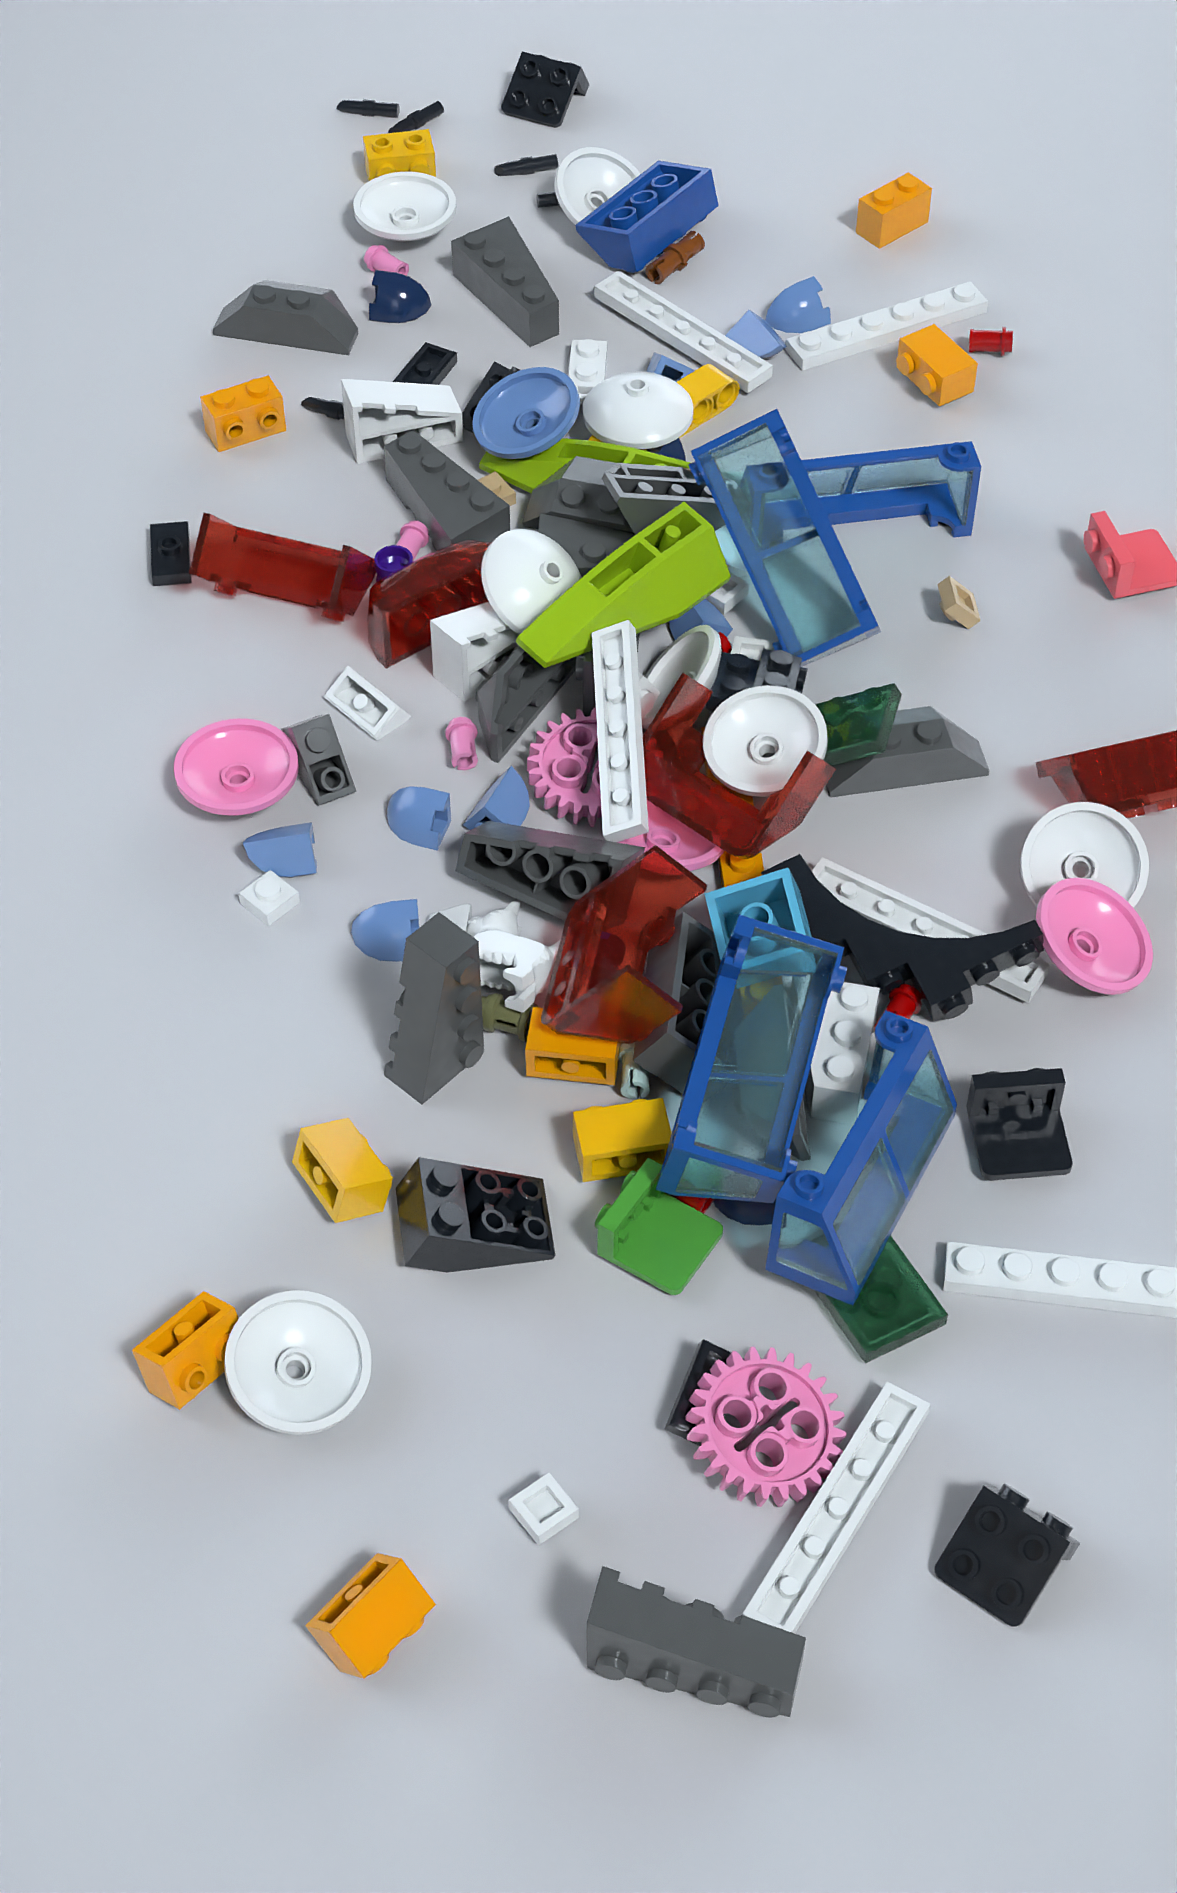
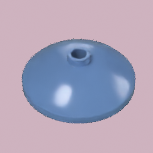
[473,367,580,459]

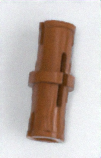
[645,231,705,284]

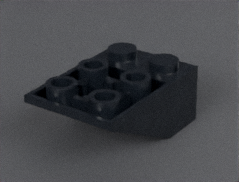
[395,1157,556,1273]

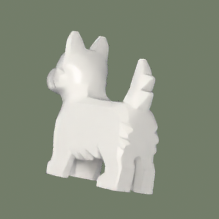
[467,901,573,1013]

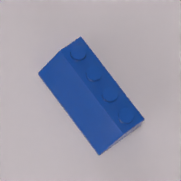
[575,160,719,273]

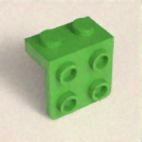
[595,1158,723,1295]

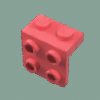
[1084,511,1177,599]

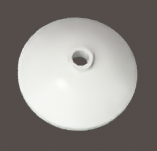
[555,147,640,225]
[353,172,456,242]
[583,372,693,449]
[481,529,581,634]
[642,625,722,730]
[703,685,828,797]
[1020,802,1149,908]
[224,1290,372,1435]

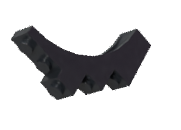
[761,854,1044,1022]

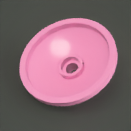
[174,718,299,816]
[617,784,729,873]
[1036,878,1153,995]

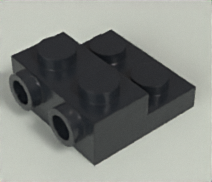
[706,648,808,711]

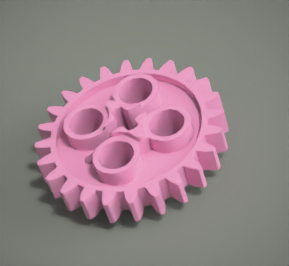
[527,708,661,827]
[685,1347,846,1507]

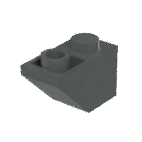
[281,714,357,806]

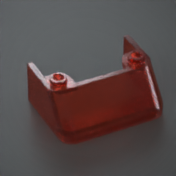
[189,512,376,622]
[643,673,836,859]
[541,845,707,1044]

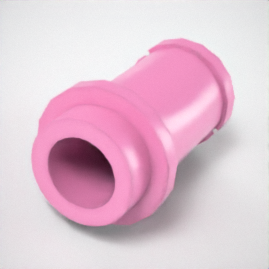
[364,245,409,276]
[397,520,429,562]
[445,717,478,770]

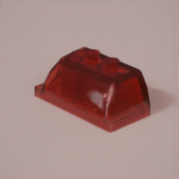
[367,539,493,669]
[1035,730,1177,819]

